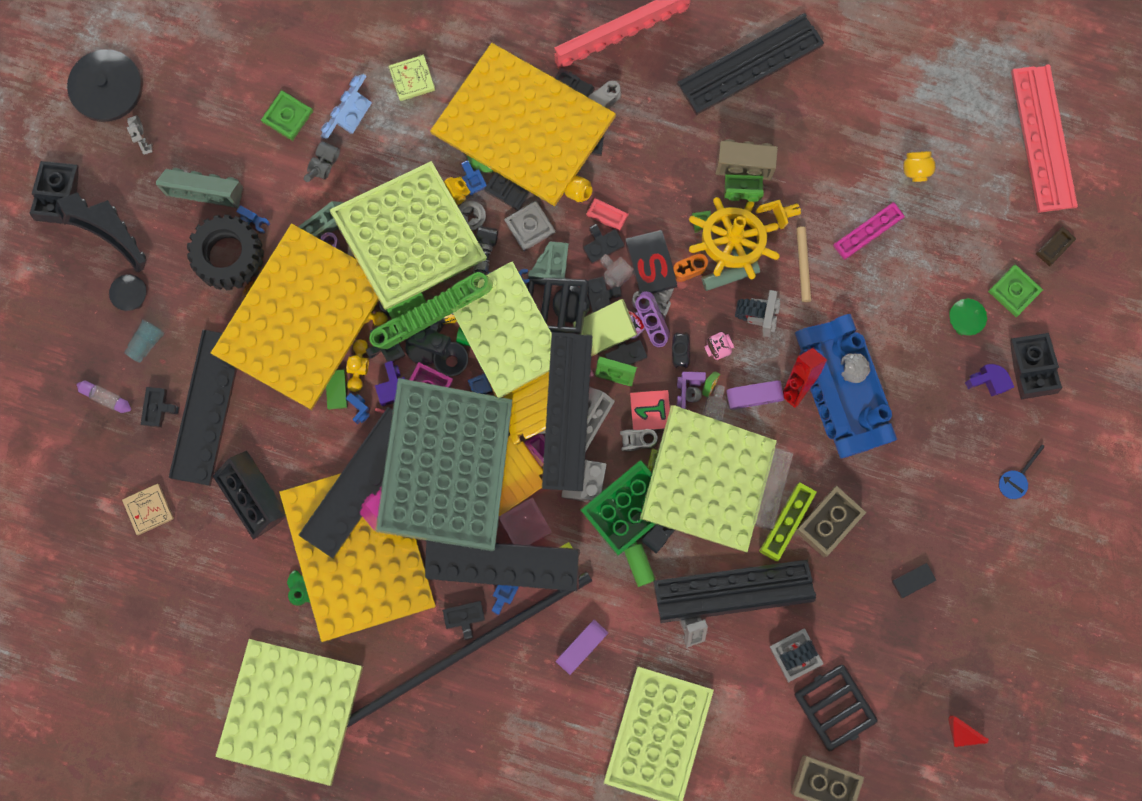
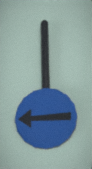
[999,445,1045,499]

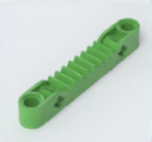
[370,272,493,349]

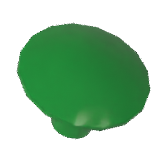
[949,299,987,336]

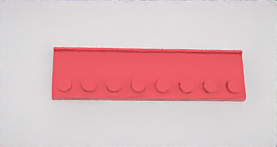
[554,0,690,68]
[1011,64,1078,213]

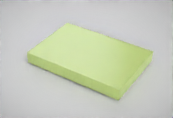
[573,299,638,357]

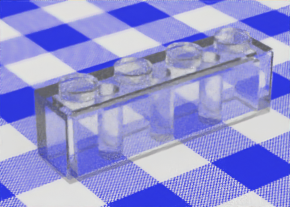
[752,448,793,530]

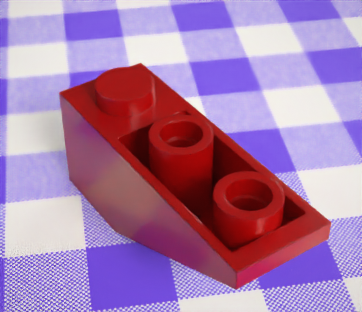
[783,348,827,408]

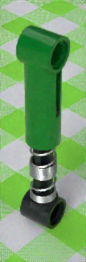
[456,226,498,346]

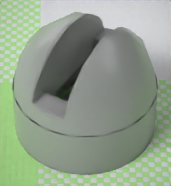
[686,387,702,402]

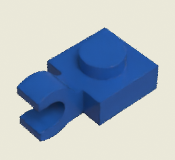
[461,160,487,195]
[236,205,270,234]
[492,585,519,615]

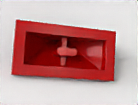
[948,716,989,747]

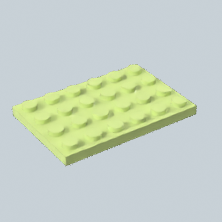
[453,262,551,398]
[604,666,714,801]

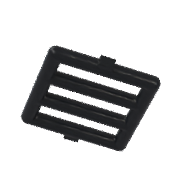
[527,277,589,335]
[794,664,878,751]

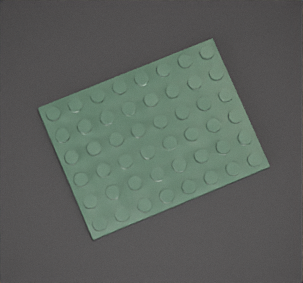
[375,378,512,551]

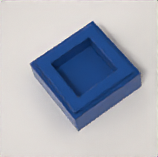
[468,373,492,395]

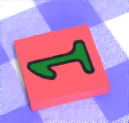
[630,390,670,430]

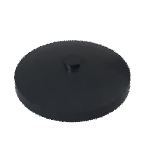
[67,49,143,122]

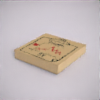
[122,484,174,535]

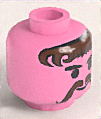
[704,332,734,360]

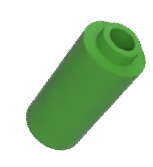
[624,541,656,587]

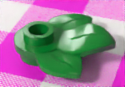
[287,570,310,606]

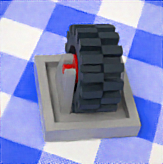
[735,290,781,337]
[769,628,823,682]

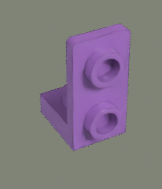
[677,372,706,409]

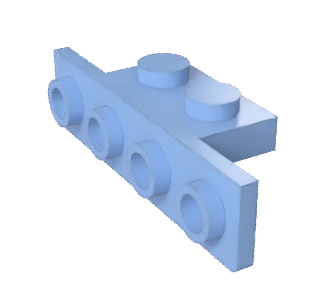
[320,74,372,139]

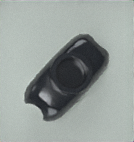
[672,332,690,368]

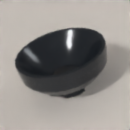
[433,342,468,377]

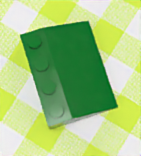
[581,460,656,556]

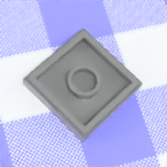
[504,200,556,252]

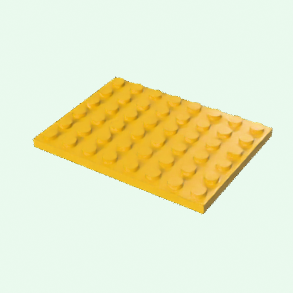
[430,43,616,206]
[211,223,379,410]
[280,474,436,642]

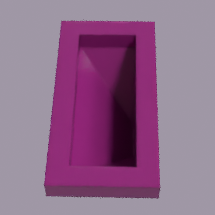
[524,434,545,467]

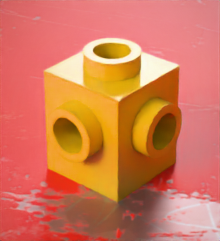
[444,177,470,205]

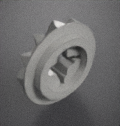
[458,201,486,231]

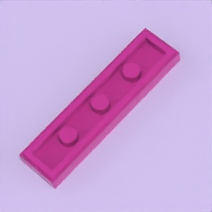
[833,202,905,260]

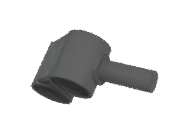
[304,141,340,182]

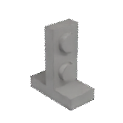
[679,618,708,647]

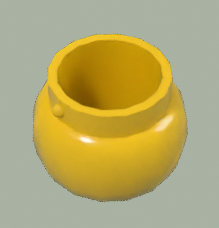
[903,151,936,182]

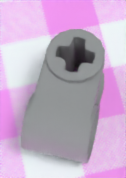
[588,81,621,109]
[620,429,657,451]

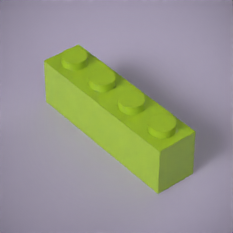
[759,482,817,561]

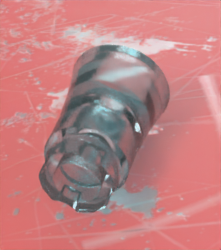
[124,319,165,363]

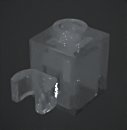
[600,254,634,288]

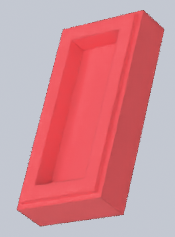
[586,198,628,232]

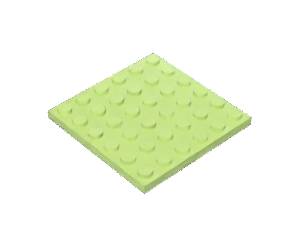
[330,161,487,310]
[640,405,777,552]
[216,639,363,786]

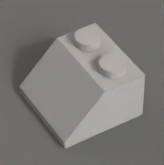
[561,460,606,502]

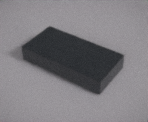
[892,563,936,599]

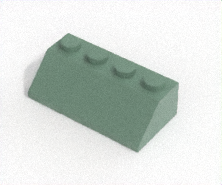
[156,168,243,208]

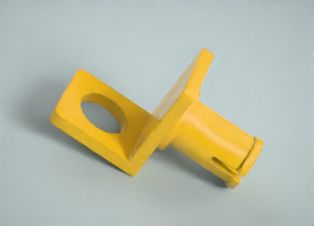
[755,200,801,229]

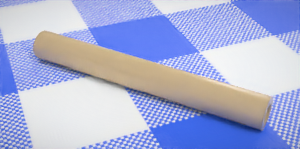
[796,227,811,302]

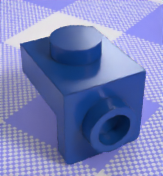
[346,393,370,424]

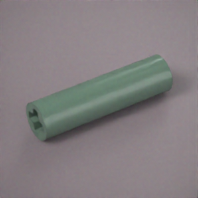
[701,261,760,291]

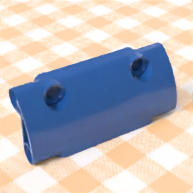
[795,314,897,459]

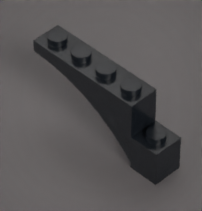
[55,193,146,272]

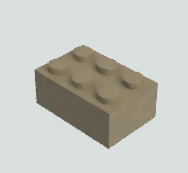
[715,139,778,180]
[795,486,866,557]
[791,755,864,801]

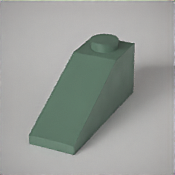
[298,201,344,239]

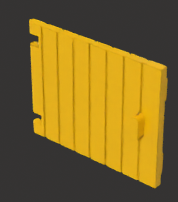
[486,372,549,444]
[499,435,543,517]

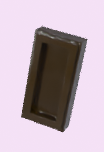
[1036,226,1076,267]

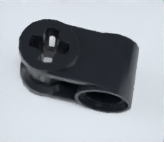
[641,524,675,554]

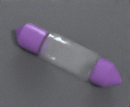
[77,380,131,413]

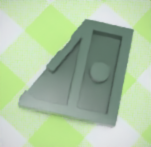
[528,241,569,278]

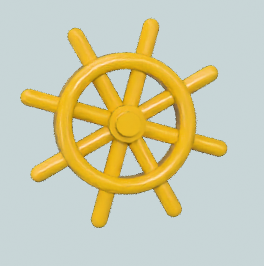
[689,197,780,279]

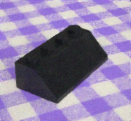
[213,451,286,540]

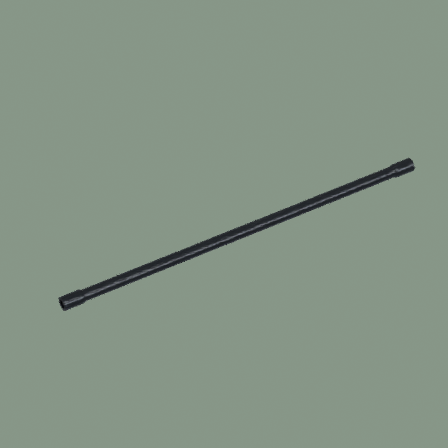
[347,571,592,728]

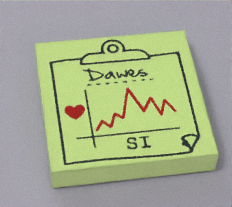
[389,55,435,101]

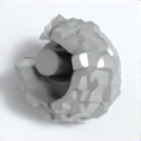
[841,353,870,383]

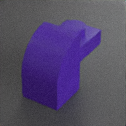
[375,361,406,407]
[965,364,1014,397]

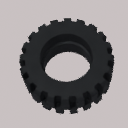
[187,214,264,290]

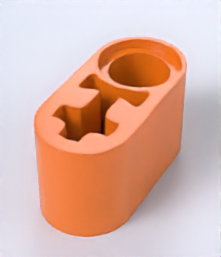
[673,254,708,282]

